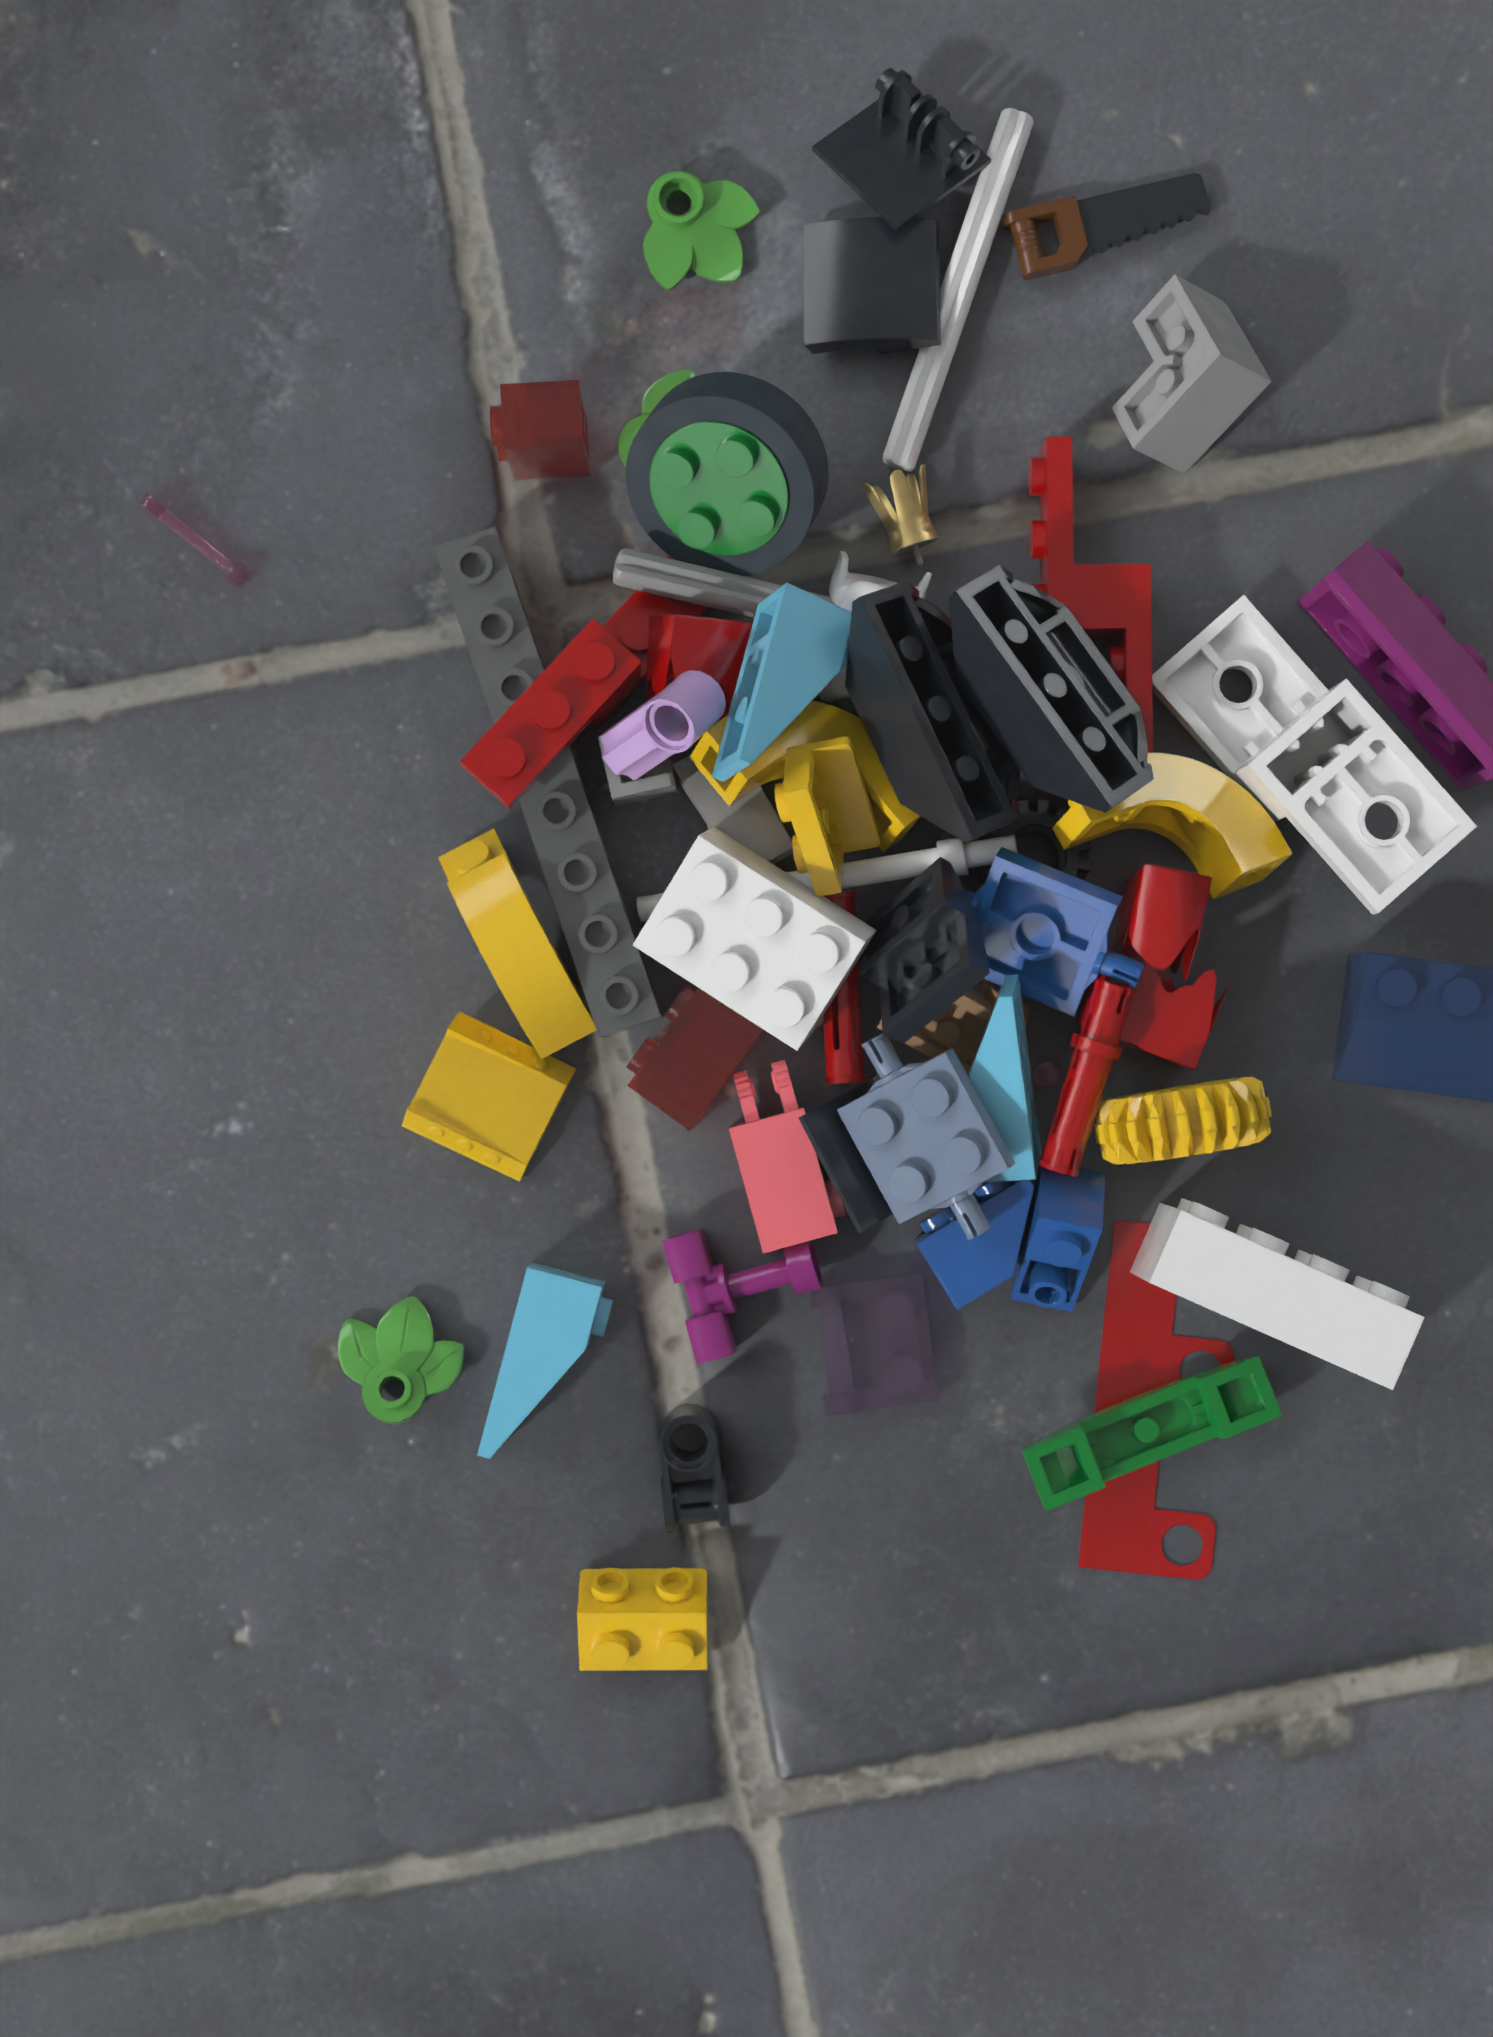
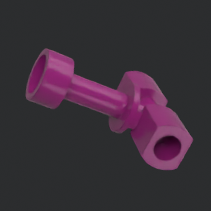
[662,1228,823,1364]

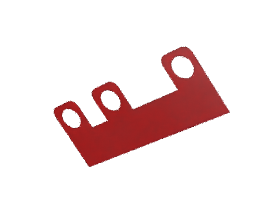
[1078,1220,1234,1580]

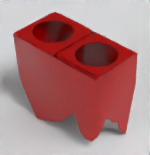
[645,614,753,720]
[1112,864,1212,980]
[1074,945,1233,1070]

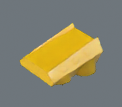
[402,1011,576,1182]

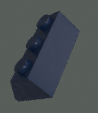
[1331,951,1493,1102]

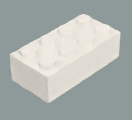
[1130,1198,1425,1390]

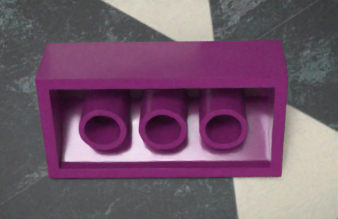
[1296,540,1493,791]

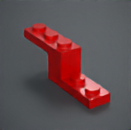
[1028,436,1153,753]
[459,555,711,810]

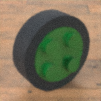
[626,372,829,576]

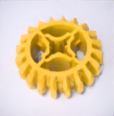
[1094,1077,1272,1165]

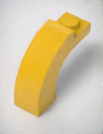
[689,701,921,853]
[1052,753,1293,900]
[438,828,596,1059]

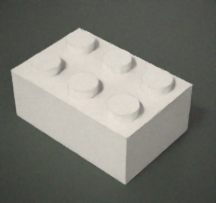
[633,827,877,1051]

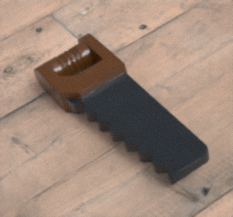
[1001,173,1210,280]

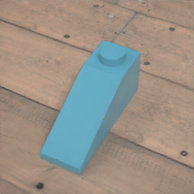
[712,582,851,782]
[968,974,1042,1183]
[477,1262,613,1459]

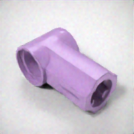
[600,670,726,780]

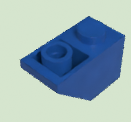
[1010,1166,1106,1312]
[913,1180,1034,1310]

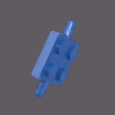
[965,847,1146,1016]

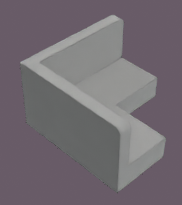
[1112,274,1272,472]

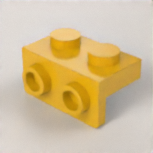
[775,736,880,897]
[577,1567,708,1671]

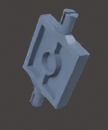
[837,1033,1015,1240]

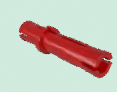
[823,891,866,1084]
[1038,978,1136,1177]

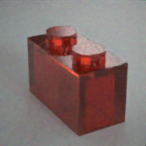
[490,380,590,480]
[626,985,764,1131]

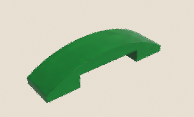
[1021,1355,1282,1511]

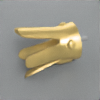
[862,464,939,565]

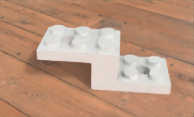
[1152,595,1477,915]

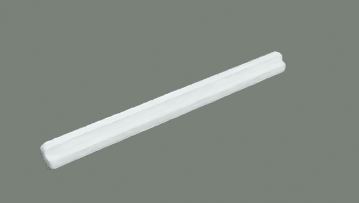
[882,108,1034,472]

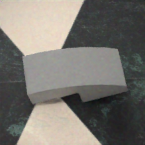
[672,754,793,865]

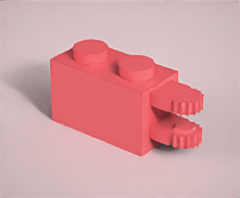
[729,1060,846,1253]

